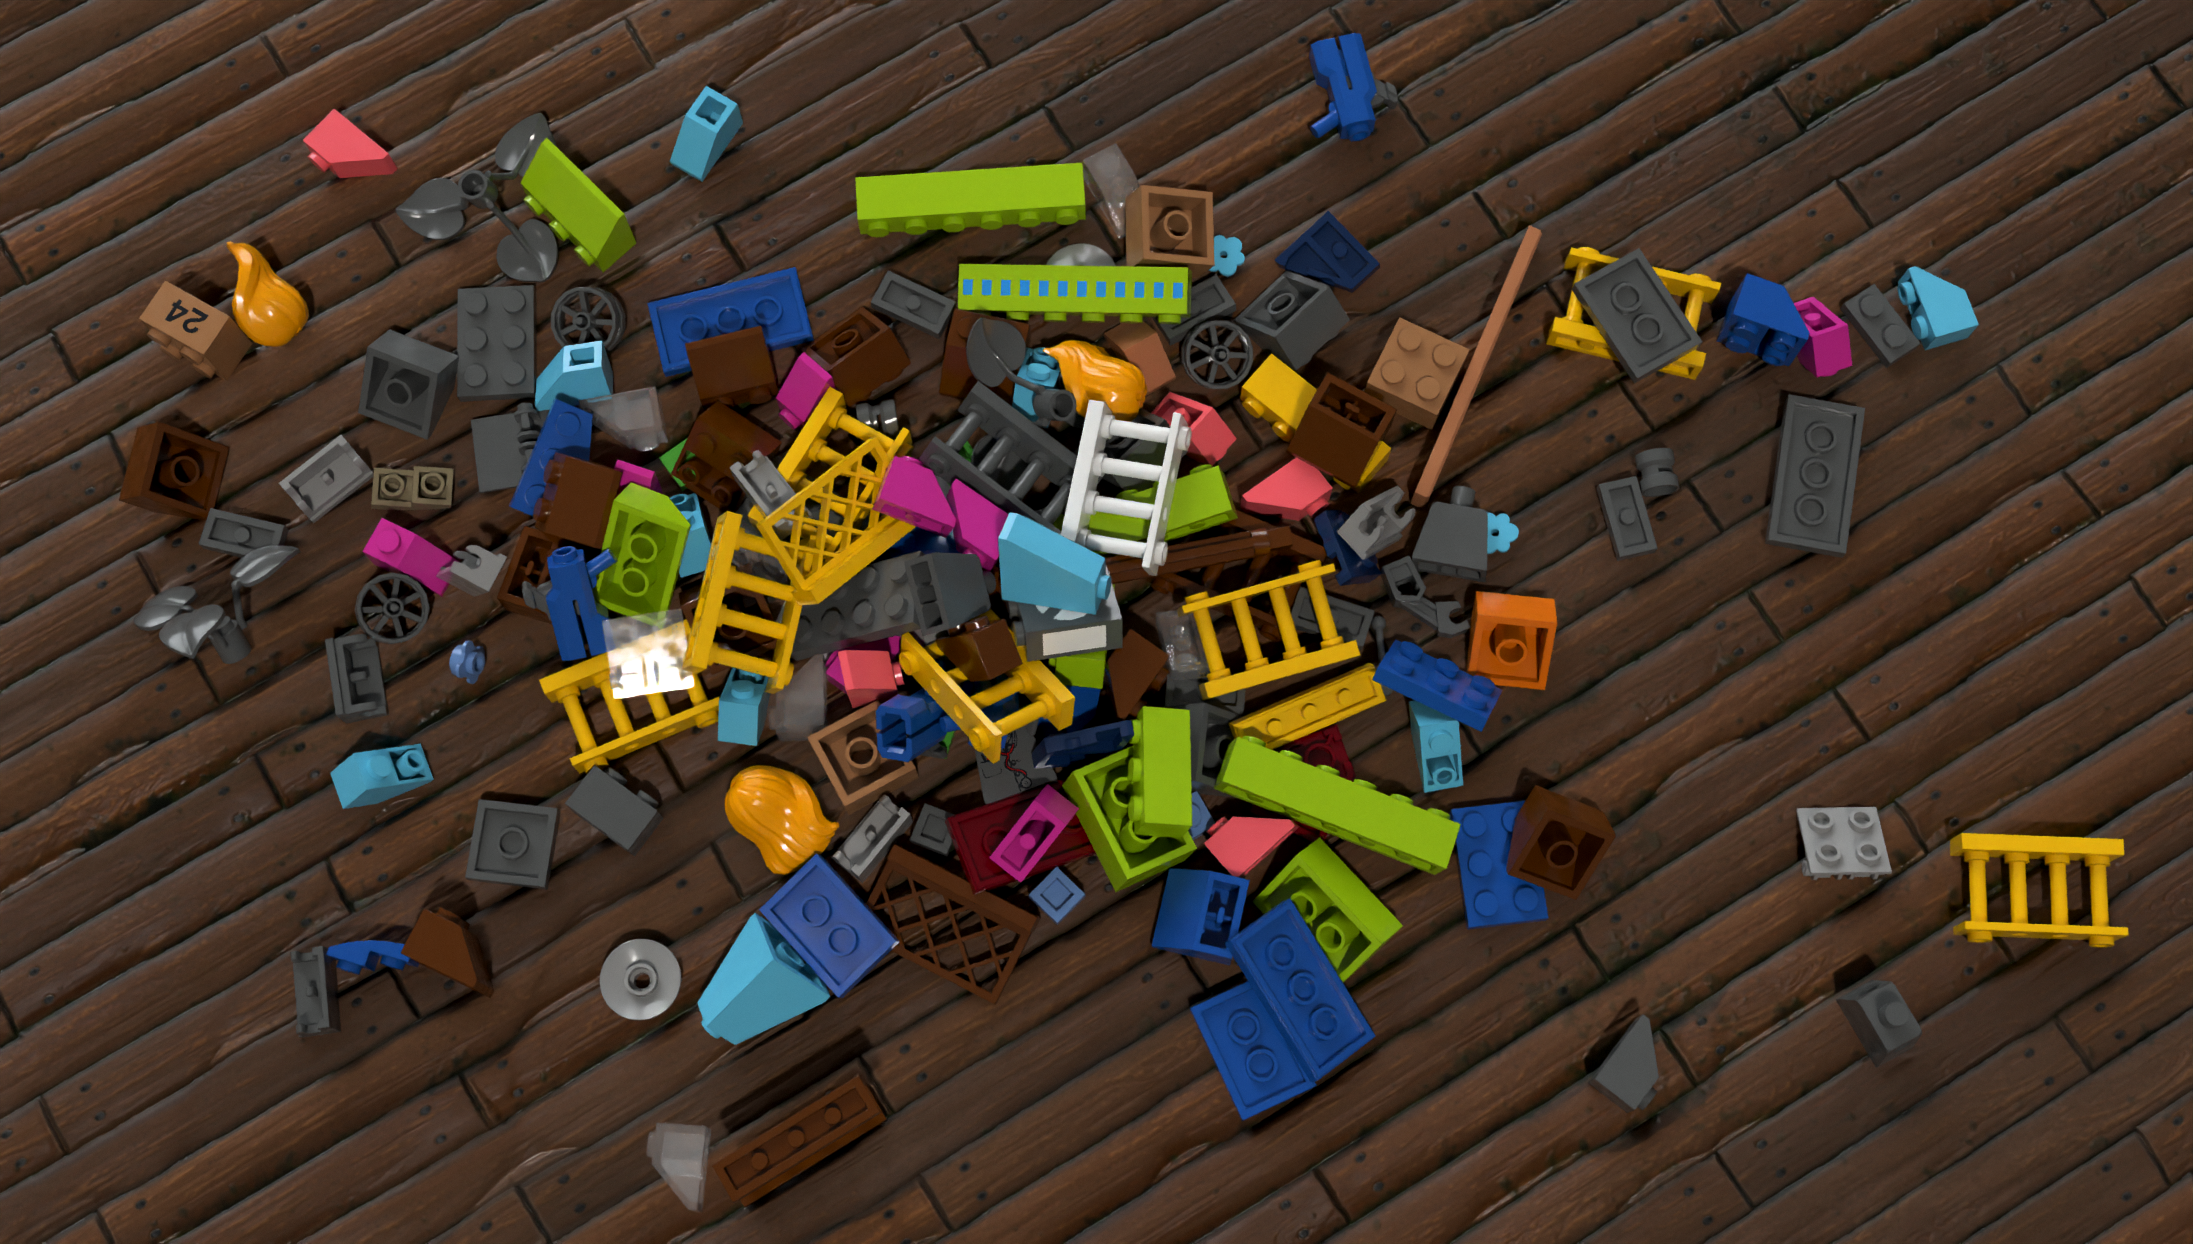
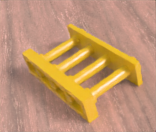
[1546,247,1721,380]
[747,386,914,562]
[682,511,816,694]
[1176,560,1360,700]
[899,609,1075,764]
[539,619,720,774]
[1950,833,2129,947]

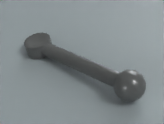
[1371,616,1393,697]

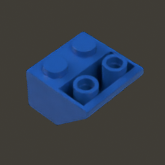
[1717,273,1810,367]
[1151,868,1250,965]

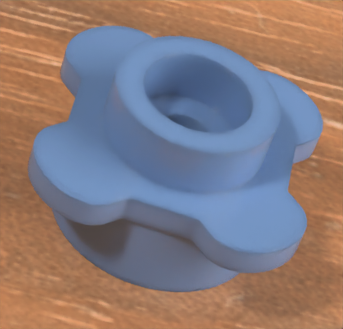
[449,640,485,684]

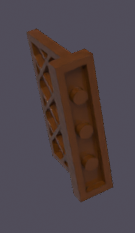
[866,844,1041,1004]

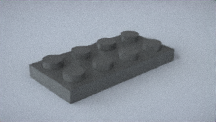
[1765,394,1865,558]
[791,551,926,661]

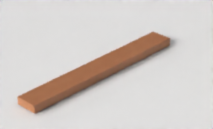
[1410,226,1542,509]

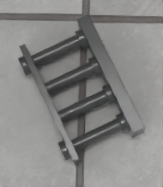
[918,381,1103,535]

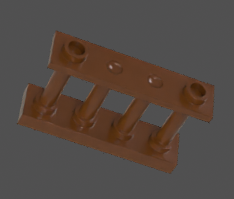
[1147,509,1327,642]
[712,1075,887,1208]

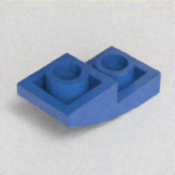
[326,940,419,975]

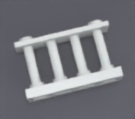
[1061,400,1192,576]

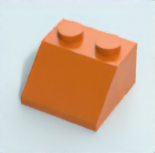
[1467,591,1557,690]

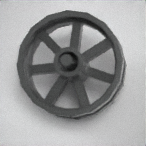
[551,287,626,353]
[1181,321,1253,389]
[354,573,430,644]

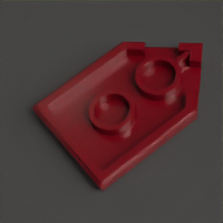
[1250,724,1356,844]

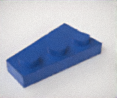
[509,399,593,516]

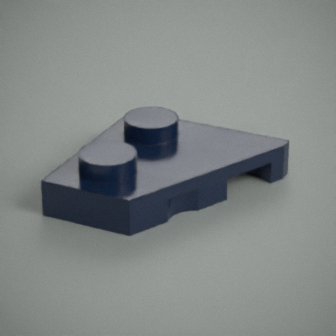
[1275,211,1380,293]
[1314,510,1382,586]
[1031,720,1134,769]

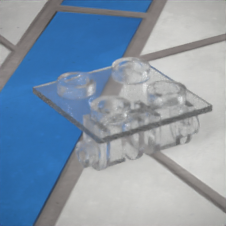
[602,608,694,699]

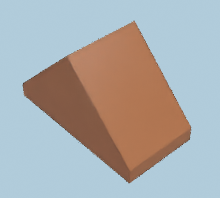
[1104,321,1176,396]

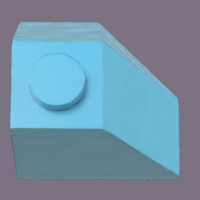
[998,512,1111,615]
[697,913,831,1045]

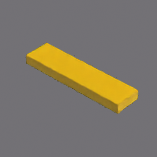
[1229,663,1386,750]

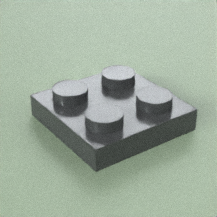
[465,799,561,890]

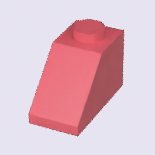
[303,109,398,178]
[1151,392,1237,466]
[1240,458,1333,521]
[838,650,905,708]
[1204,816,1300,878]

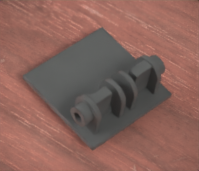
[471,403,548,493]

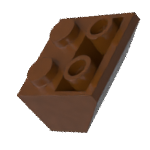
[1287,372,1397,489]
[670,401,782,513]
[497,526,598,627]
[1104,629,1170,723]

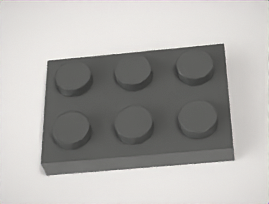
[1572,248,1702,384]
[457,285,537,402]

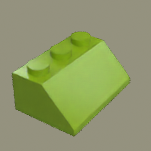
[520,138,636,273]
[593,482,691,629]
[1252,838,1403,983]

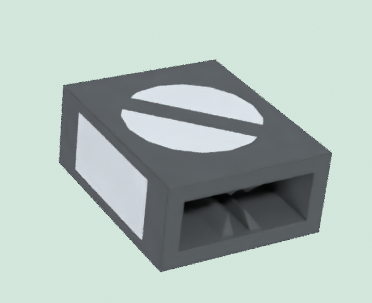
[1006,565,1123,662]

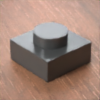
[910,803,954,857]

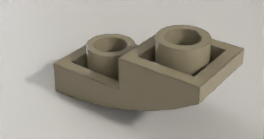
[371,466,453,510]

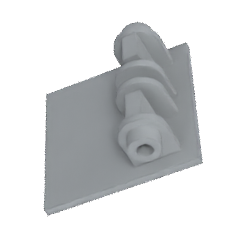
[1796,807,1892,880]

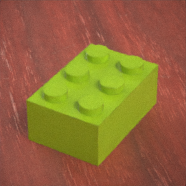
[1062,746,1197,892]

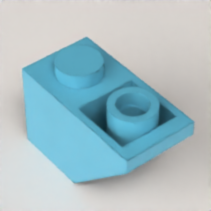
[670,86,743,182]
[1897,266,1979,350]
[535,340,613,411]
[1012,347,1061,428]
[670,493,712,578]
[718,667,770,746]
[1409,700,1463,793]
[330,744,434,809]

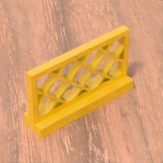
[756,437,916,606]

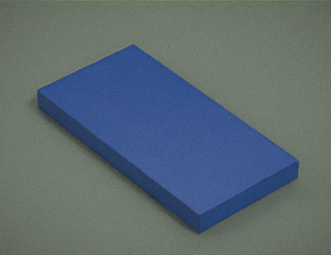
[647,267,814,377]
[1225,899,1376,1082]

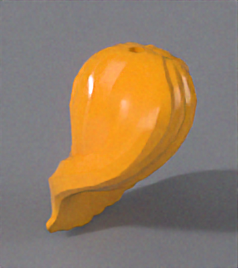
[226,241,309,347]
[1043,340,1147,422]
[725,765,840,875]

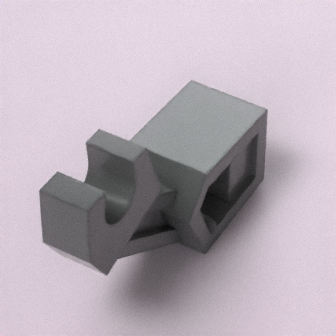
[1381,556,1471,638]

